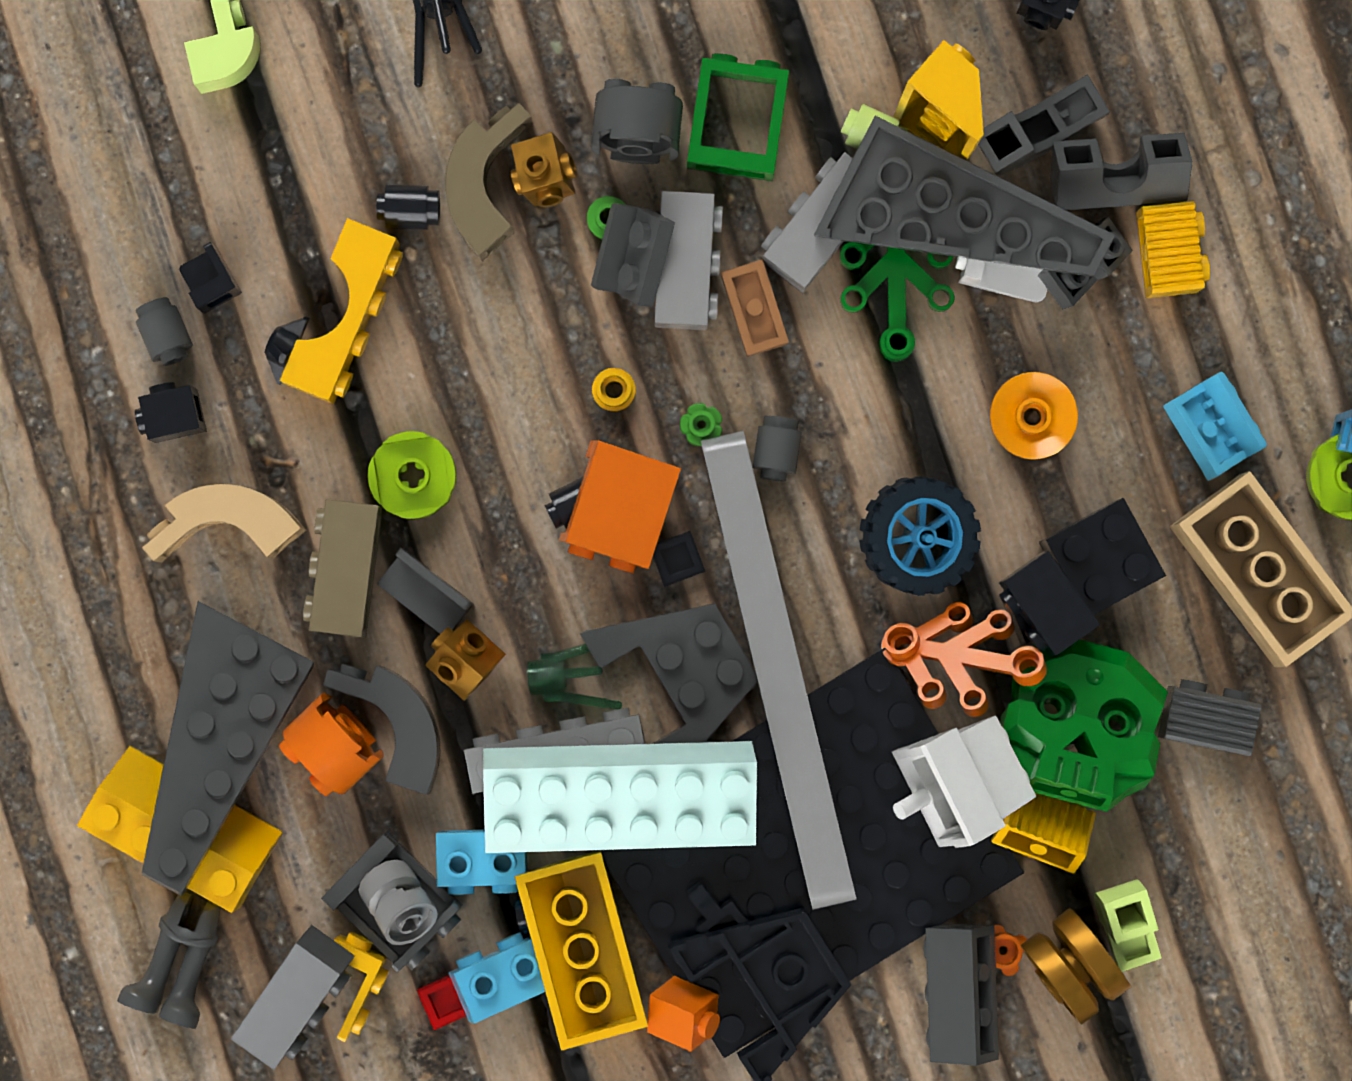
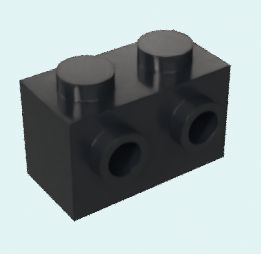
[999,551,1100,656]

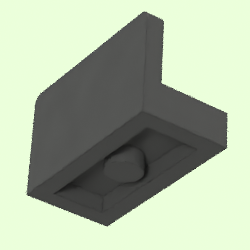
[377,548,474,634]

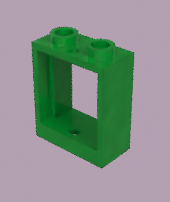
[687,53,789,181]

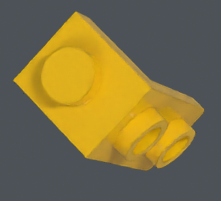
[334,932,389,1042]

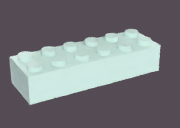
[483,741,757,853]

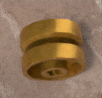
[1020,908,1131,1025]

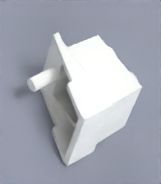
[892,715,1037,848]

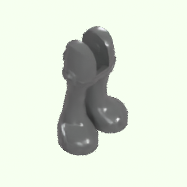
[117,892,221,1029]

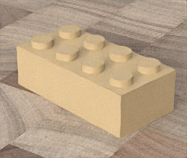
[1169,471,1352,667]

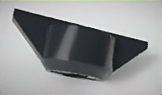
[264,316,310,385]

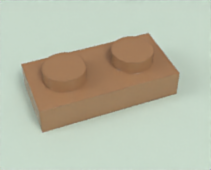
[721,259,789,357]

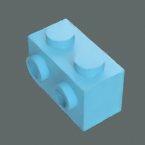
[436,829,528,895]
[448,932,545,1024]

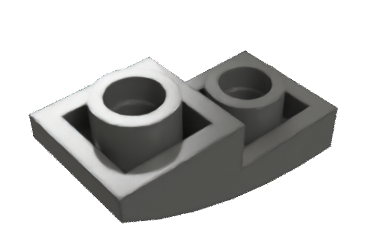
[1038,216,1133,310]

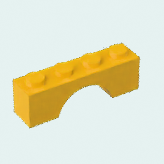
[279,218,403,404]

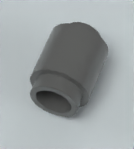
[136,297,193,366]
[752,416,802,481]

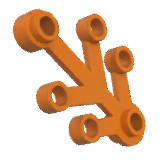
[881,602,1047,717]

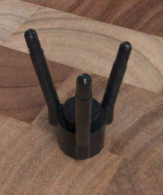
[413,0,482,87]

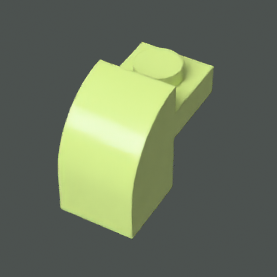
[184,0,260,94]
[1094,879,1162,972]

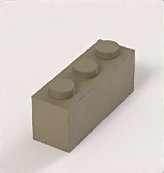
[303,499,383,638]

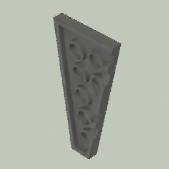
[142,601,314,896]

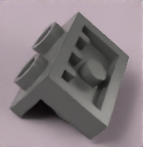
[591,203,675,307]

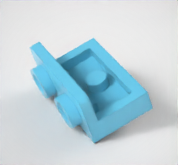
[1163,371,1267,481]

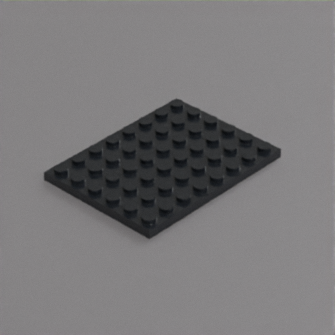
[597,648,1024,1058]

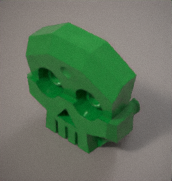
[1000,639,1168,812]

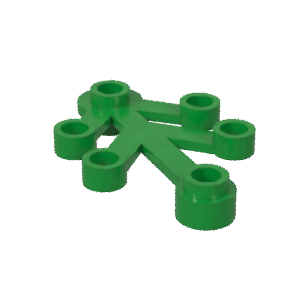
[839,242,955,362]

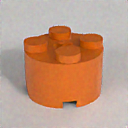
[279,693,384,796]

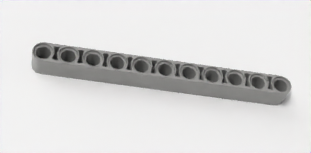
[701,431,856,910]

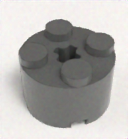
[591,79,683,164]

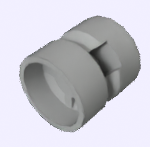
[358,860,438,945]

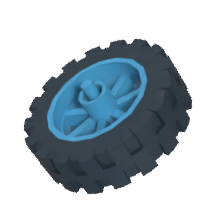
[859,476,981,596]

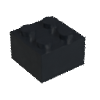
[1039,498,1166,615]

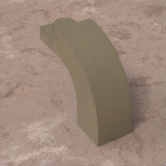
[445,103,533,262]

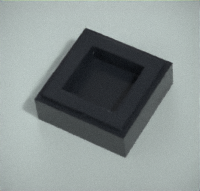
[653,531,706,587]

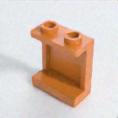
[559,440,681,574]

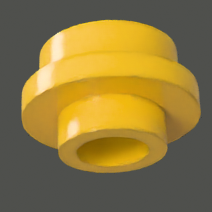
[592,368,636,412]

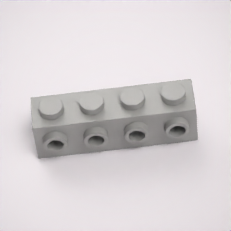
[464,708,645,794]

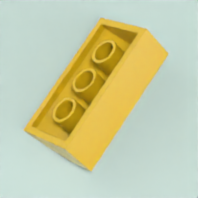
[893,40,984,161]
[76,746,283,913]
[514,850,648,1051]

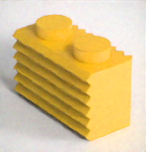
[1136,201,1210,298]
[991,793,1096,874]

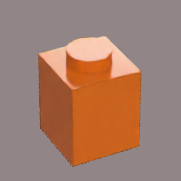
[647,976,720,1052]

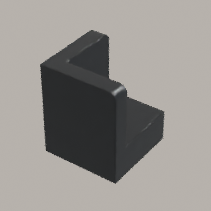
[179,242,242,314]

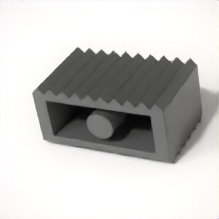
[1158,679,1261,756]

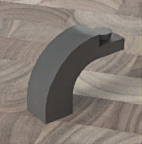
[978,74,1110,175]
[323,663,441,795]

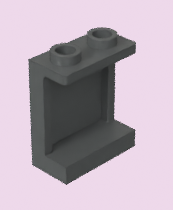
[321,831,463,973]

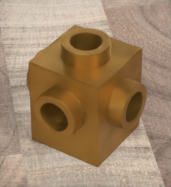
[511,132,578,207]
[425,619,506,701]

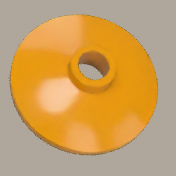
[990,372,1078,460]

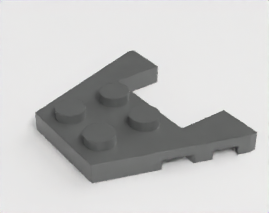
[580,603,758,744]

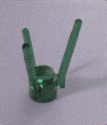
[527,644,623,710]

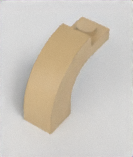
[142,484,306,563]

